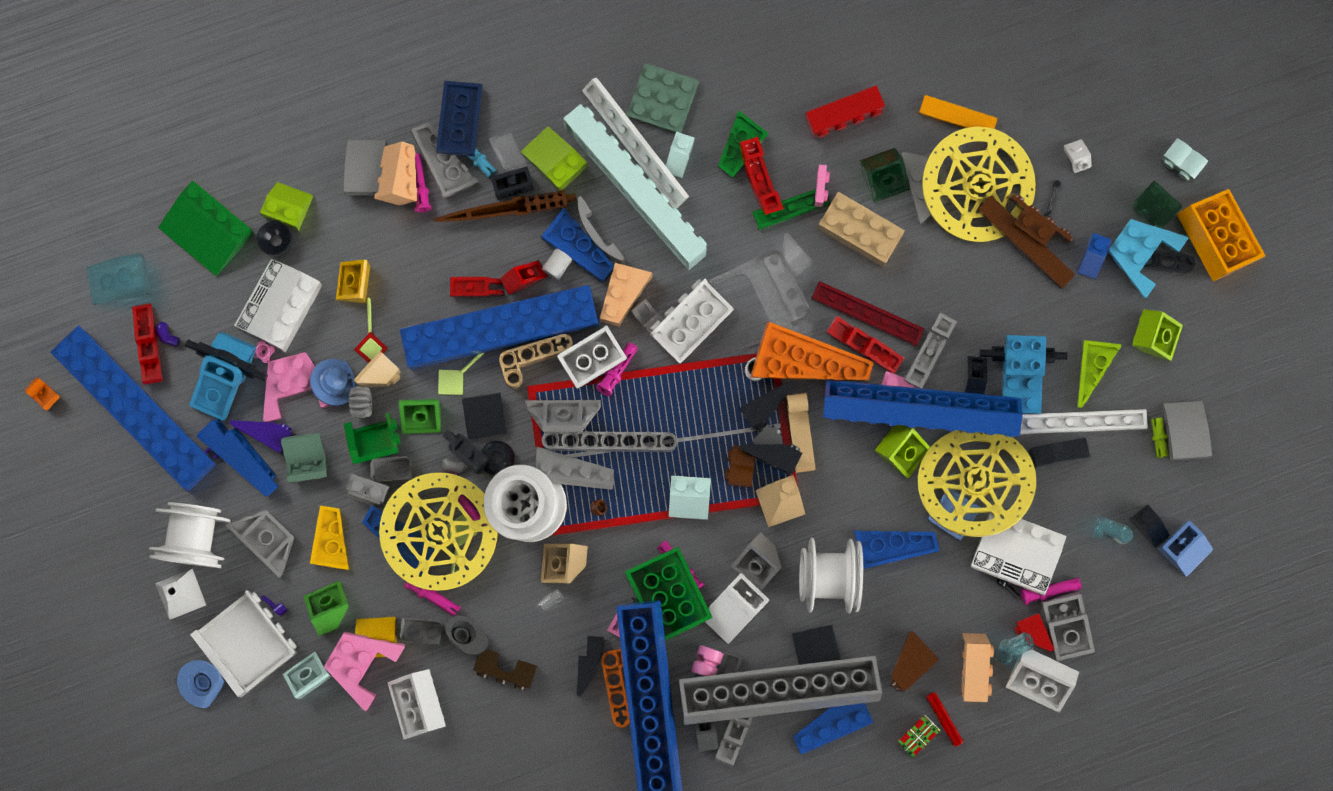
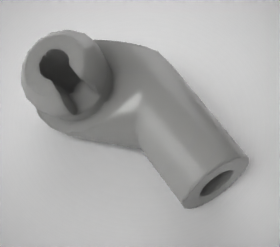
[442,458,469,475]

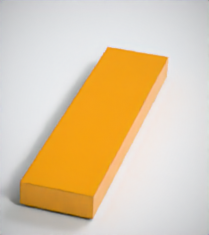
[919,95,998,136]

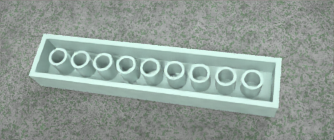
[563,104,707,271]

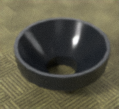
[257,221,292,256]
[481,440,515,476]

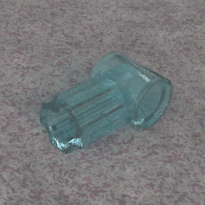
[995,632,1035,665]

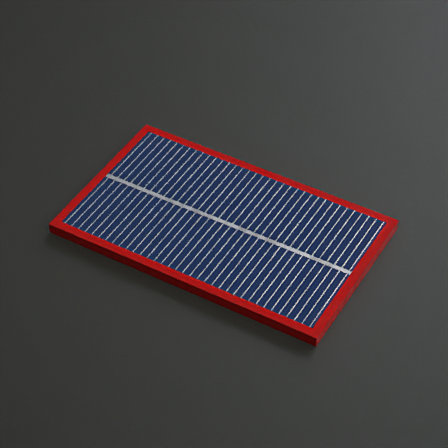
[527,353,798,537]

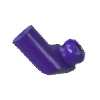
[155,322,180,347]

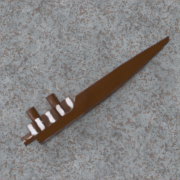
[433,190,577,222]

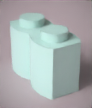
[1162,138,1208,182]

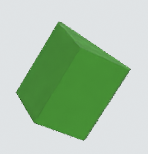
[399,399,441,434]

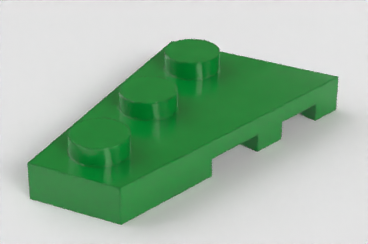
[718,110,769,179]

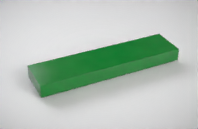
[752,189,831,230]

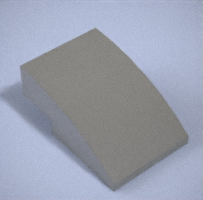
[344,140,386,196]
[1163,401,1212,461]
[1040,591,1095,661]

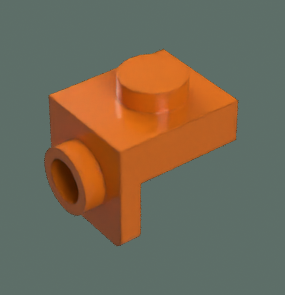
[24,377,60,411]

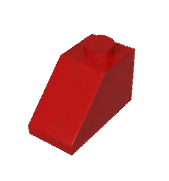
[500,260,548,295]
[1014,613,1054,652]

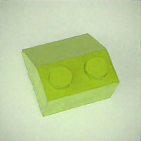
[260,182,313,231]
[1132,309,1183,361]
[875,425,930,479]

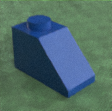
[1077,233,1112,279]

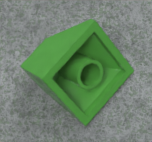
[304,580,349,636]

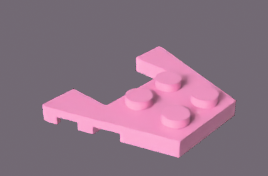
[263,352,331,422]
[324,632,405,711]

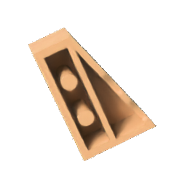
[374,142,417,206]
[600,263,653,327]
[962,633,994,702]

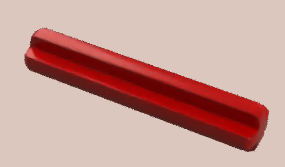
[926,692,963,747]

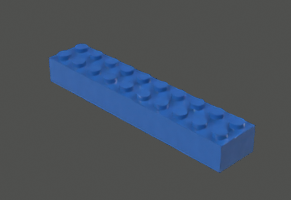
[400,285,599,370]
[50,325,217,492]
[823,380,1023,437]
[616,600,683,791]

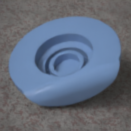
[310,359,357,406]
[177,660,225,708]

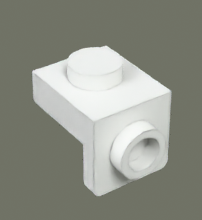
[1064,139,1092,173]

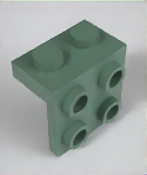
[281,433,327,483]

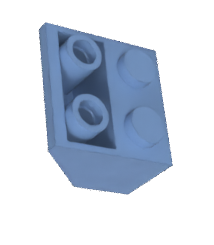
[1157,520,1213,577]

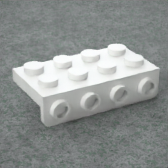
[650,279,734,364]

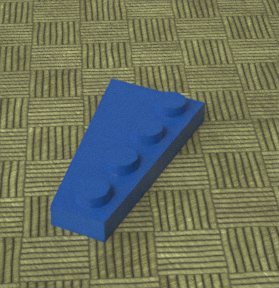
[541,208,614,283]
[362,505,440,577]
[854,531,940,569]
[793,703,873,755]

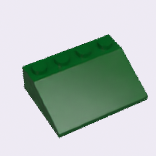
[158,180,254,276]
[624,546,713,641]

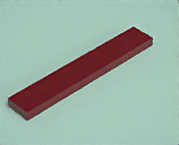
[811,281,925,347]

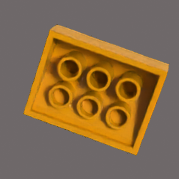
[1176,189,1265,282]

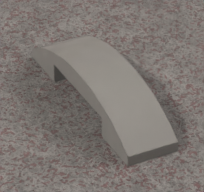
[578,196,625,264]
[904,313,957,389]

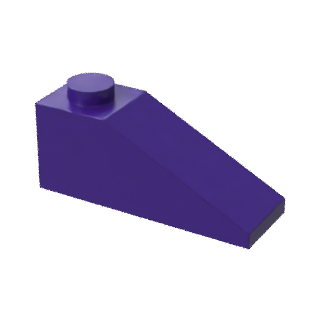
[229,420,294,455]

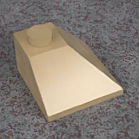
[354,351,401,388]
[755,476,805,527]
[541,544,588,583]

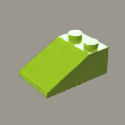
[520,126,588,191]

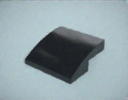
[462,392,507,439]
[792,624,841,665]

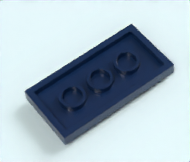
[436,81,483,157]

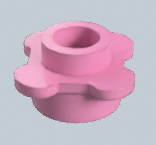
[254,341,275,363]

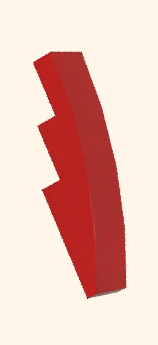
[132,303,163,385]
[825,316,904,374]

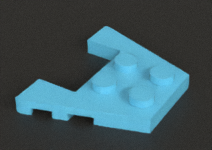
[1108,219,1189,299]

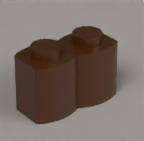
[725,445,755,488]

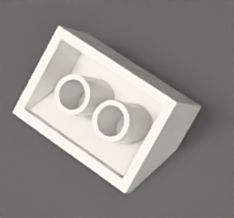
[557,326,627,389]
[1005,647,1079,712]
[387,669,446,739]

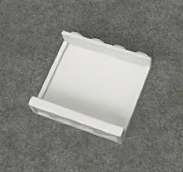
[190,590,297,697]

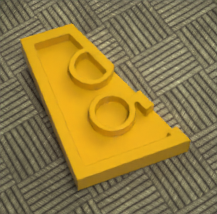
[310,505,349,570]

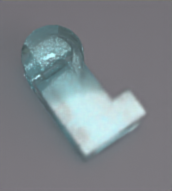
[1093,517,1133,544]

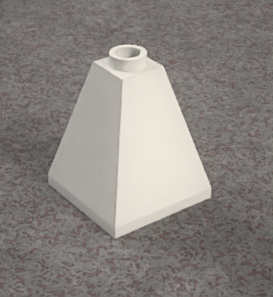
[155,569,206,620]

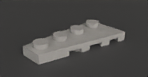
[411,122,479,199]
[535,447,614,490]

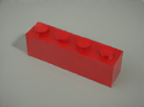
[804,85,885,138]

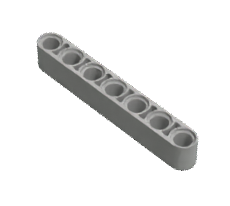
[542,431,677,452]

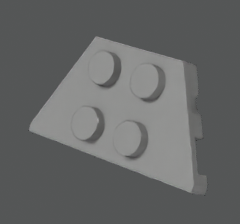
[901,152,950,224]
[525,400,601,432]
[225,510,295,578]

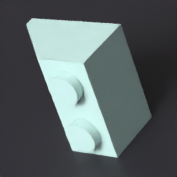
[669,476,711,520]

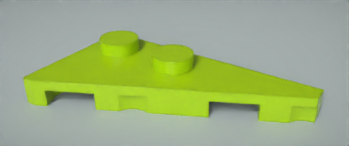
[1077,340,1121,408]

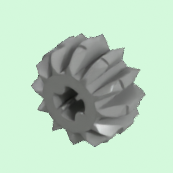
[348,386,373,419]

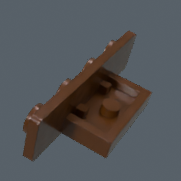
[1007,193,1073,247]

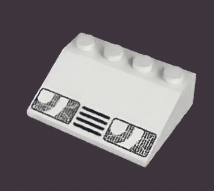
[234,259,323,353]
[971,512,1066,596]

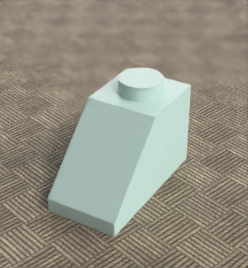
[666,132,695,178]

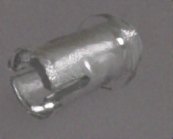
[538,588,564,612]

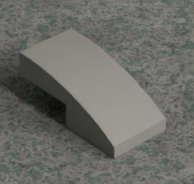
[630,298,664,334]

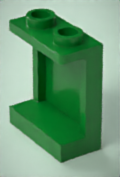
[344,413,401,464]

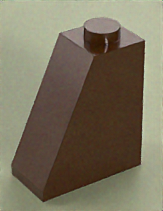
[890,630,939,692]

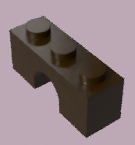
[473,649,538,691]

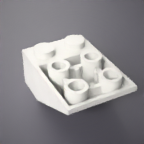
[705,573,770,644]

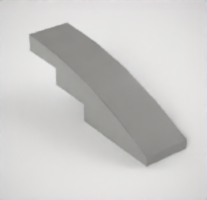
[714,717,753,767]

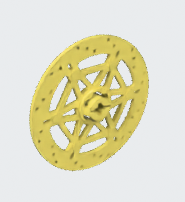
[922,127,1036,242]
[918,430,1036,537]
[379,473,498,591]

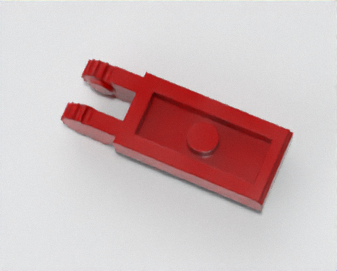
[450,277,504,297]

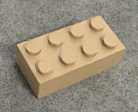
[817,192,905,268]

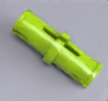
[1151,418,1169,458]

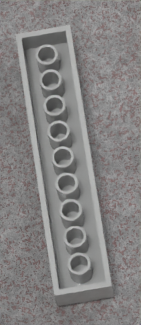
[678,656,882,725]

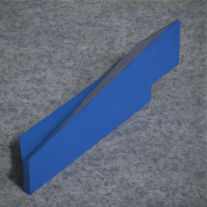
[197,419,278,497]

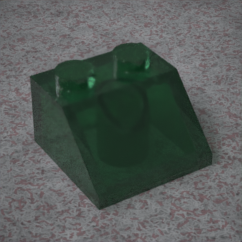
[859,147,910,203]
[1132,180,1183,229]

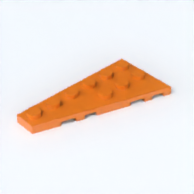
[750,322,874,381]

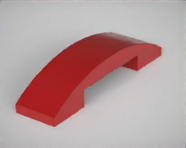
[740,137,783,215]

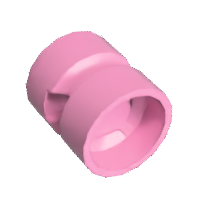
[691,645,724,676]

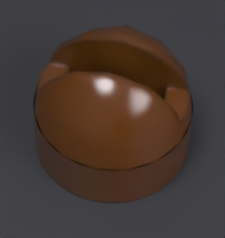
[590,499,607,516]

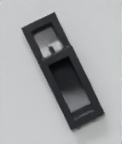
[577,636,604,696]

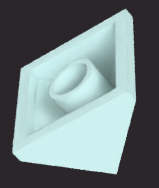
[283,652,333,699]

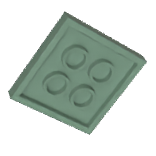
[626,63,699,134]

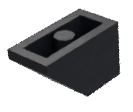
[964,356,987,394]
[1129,504,1170,548]

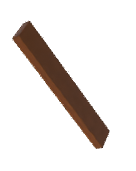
[977,196,1076,289]

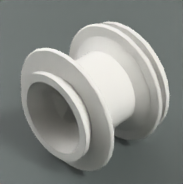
[484,465,567,542]
[149,502,231,568]
[799,537,863,614]

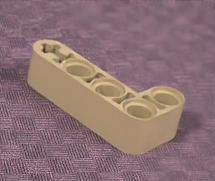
[499,334,573,389]
[785,393,815,473]

